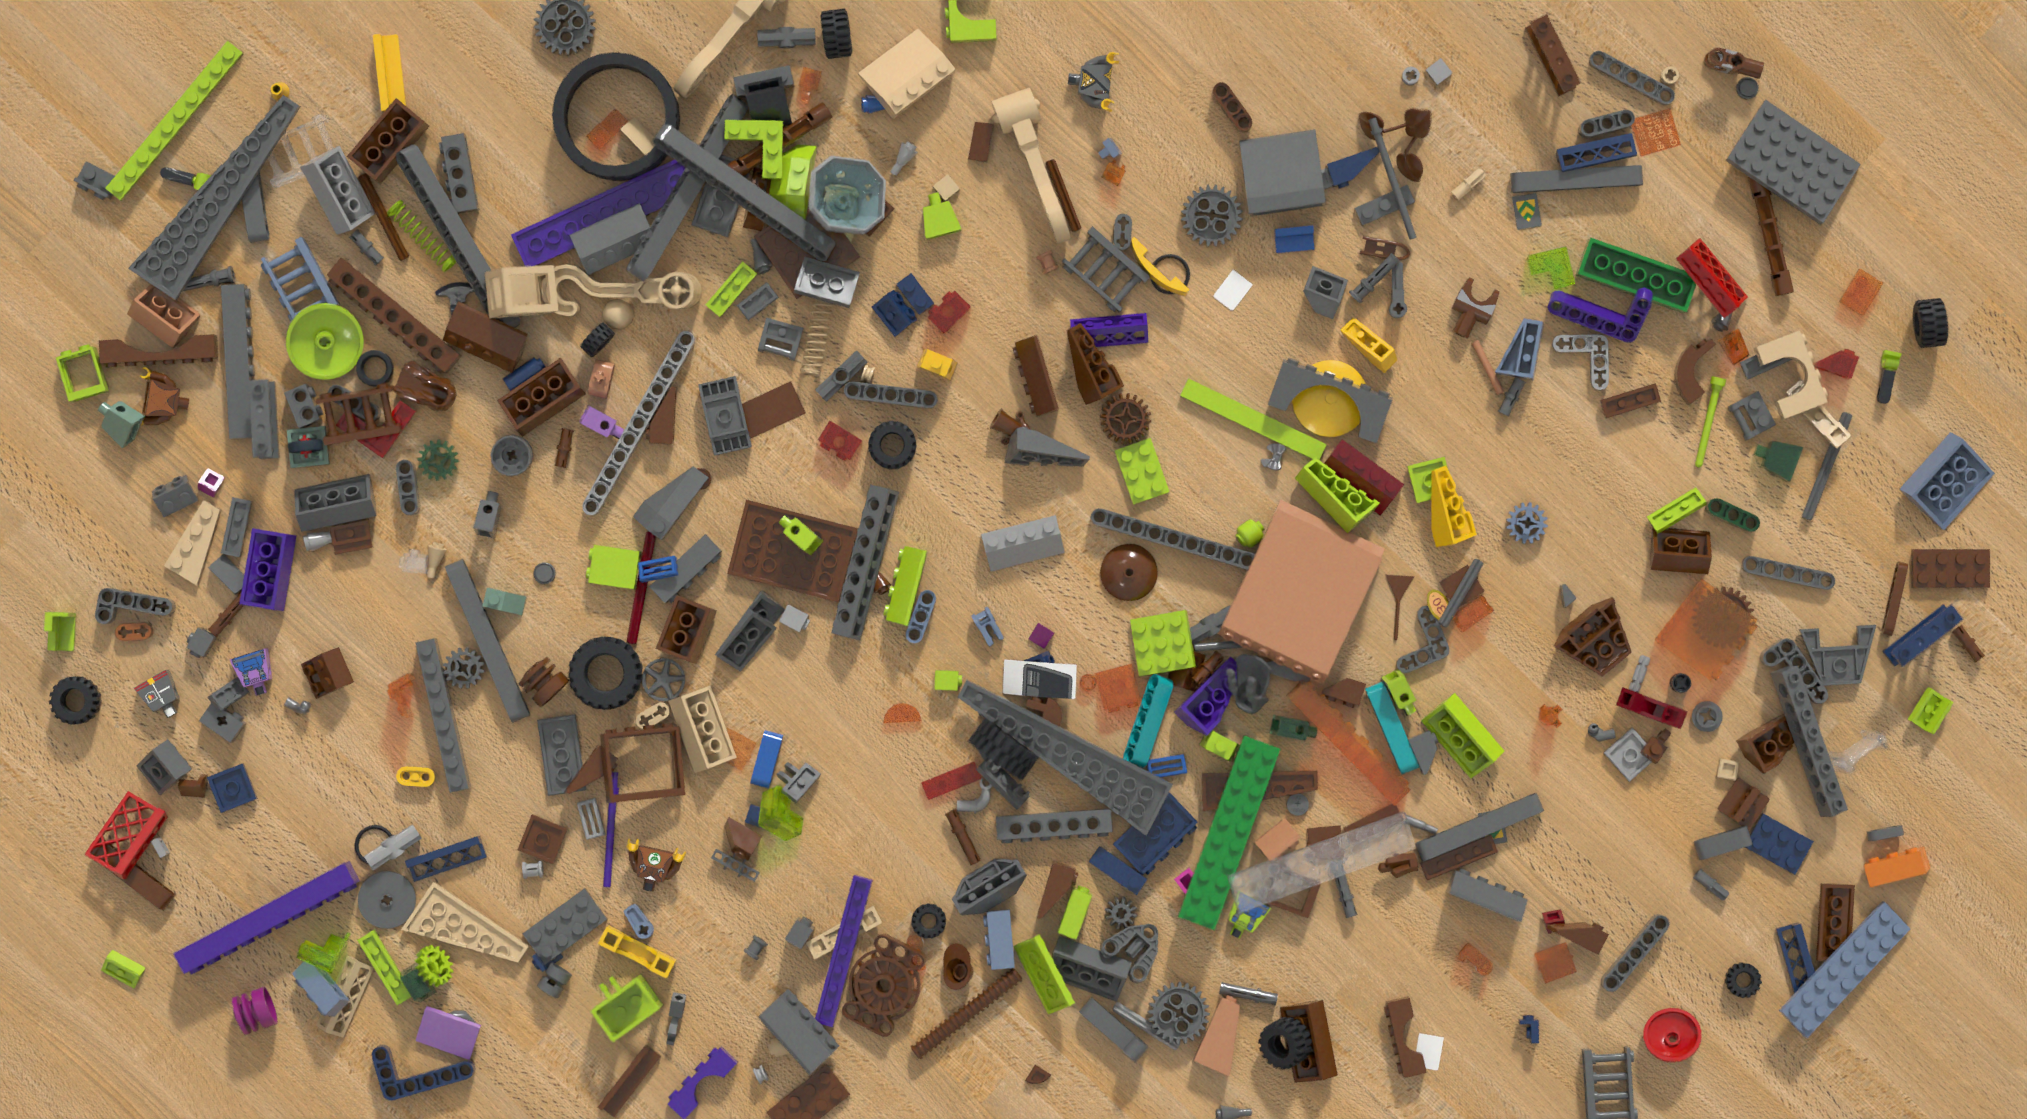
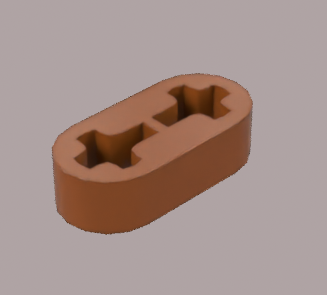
[115,622,153,641]

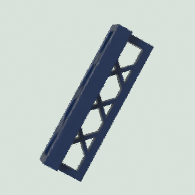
[1556,133,1637,172]
[405,835,487,882]
[1776,922,1815,994]

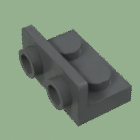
[73,161,115,200]

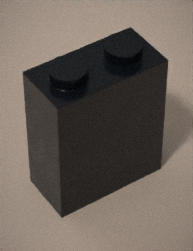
[744,76,792,127]

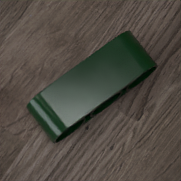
[1705,498,1760,532]

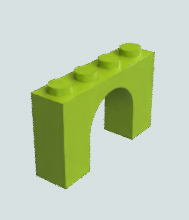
[945,0,997,43]

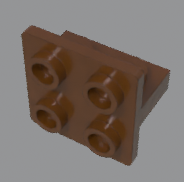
[1717,778,1770,830]

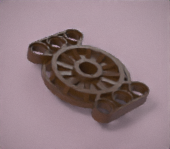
[842,933,927,1037]

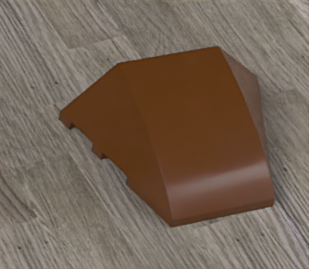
[1554,597,1632,677]

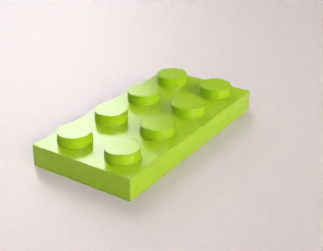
[1013,934,1075,1014]

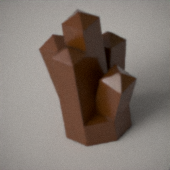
[1378,852,1418,878]

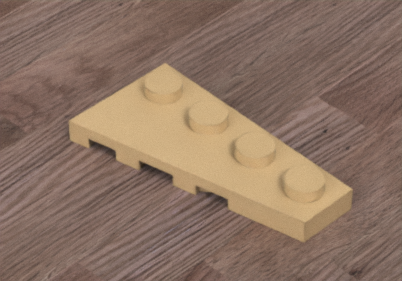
[164,500,221,586]

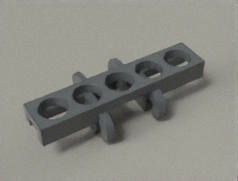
[711,849,760,882]

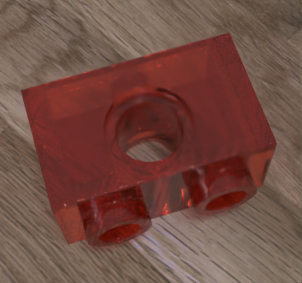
[928,291,971,334]
[818,420,863,461]

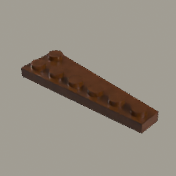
[1202,771,1318,811]

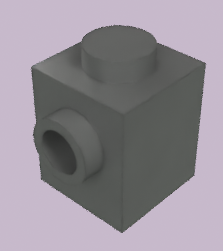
[186,627,217,658]

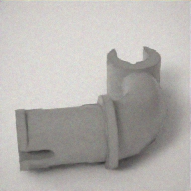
[957,778,992,814]

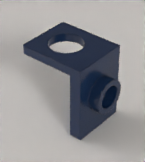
[532,953,563,972]

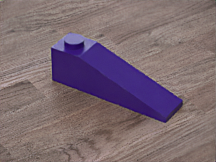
[1174,656,1237,736]

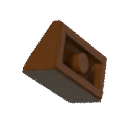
[968,122,994,163]

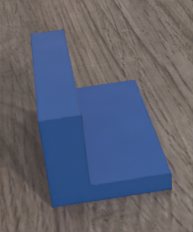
[1274,225,1315,253]

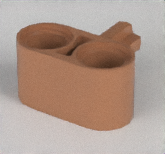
[588,359,615,399]

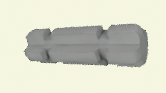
[1629,655,1650,692]

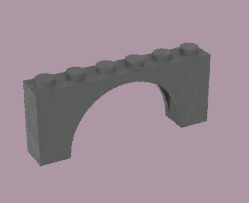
[1268,358,1392,443]

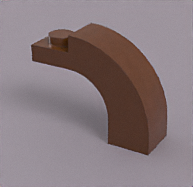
[1675,338,1716,405]

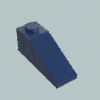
[1326,147,1380,189]
[1089,846,1148,895]

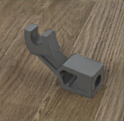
[666,992,686,1046]

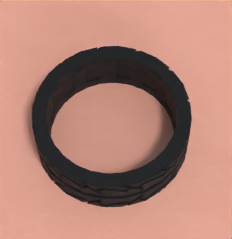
[552,52,680,181]

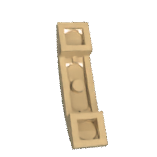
[1786,380,1852,449]
[806,906,882,959]

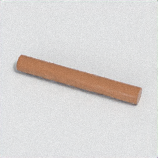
[1472,340,1504,395]

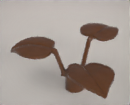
[1358,108,1431,182]

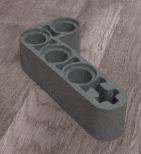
[95,588,176,624]
[1760,639,1828,704]
[1079,997,1148,1063]

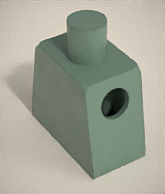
[98,401,144,448]

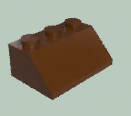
[1650,528,1712,575]
[656,595,717,664]

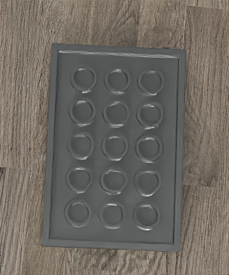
[1725,100,1861,225]

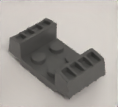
[698,376,752,456]

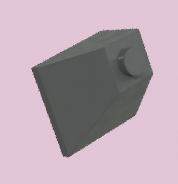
[1303,266,1348,319]

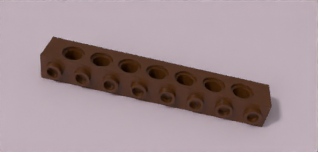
[327,258,461,374]

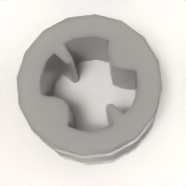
[1402,67,1420,85]
[753,1065,769,1084]

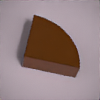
[1025,1064,1051,1084]

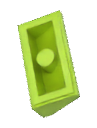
[101,950,145,989]

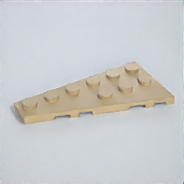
[401,882,529,962]

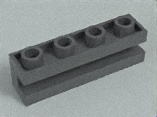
[649,534,722,603]

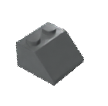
[137,739,192,795]

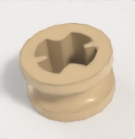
[1661,66,1679,84]
[860,365,875,384]

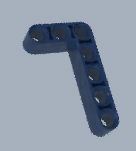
[372,1045,476,1101]

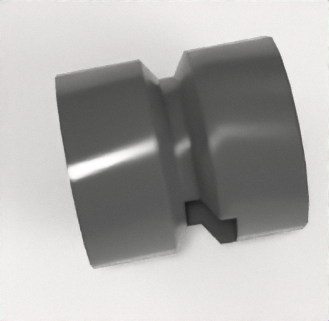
[537,962,572,999]

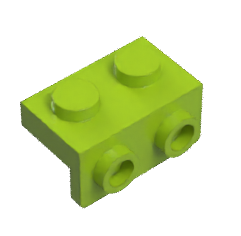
[1908,687,1953,734]

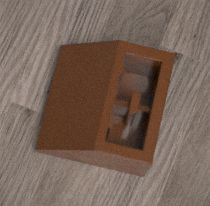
[301,647,354,699]

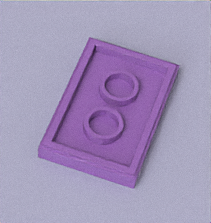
[415,1006,481,1060]

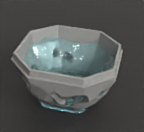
[809,156,886,235]

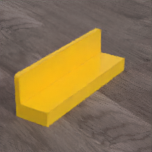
[373,34,406,113]

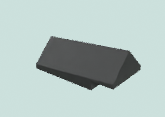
[715,591,785,672]

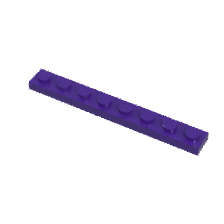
[815,875,873,1027]

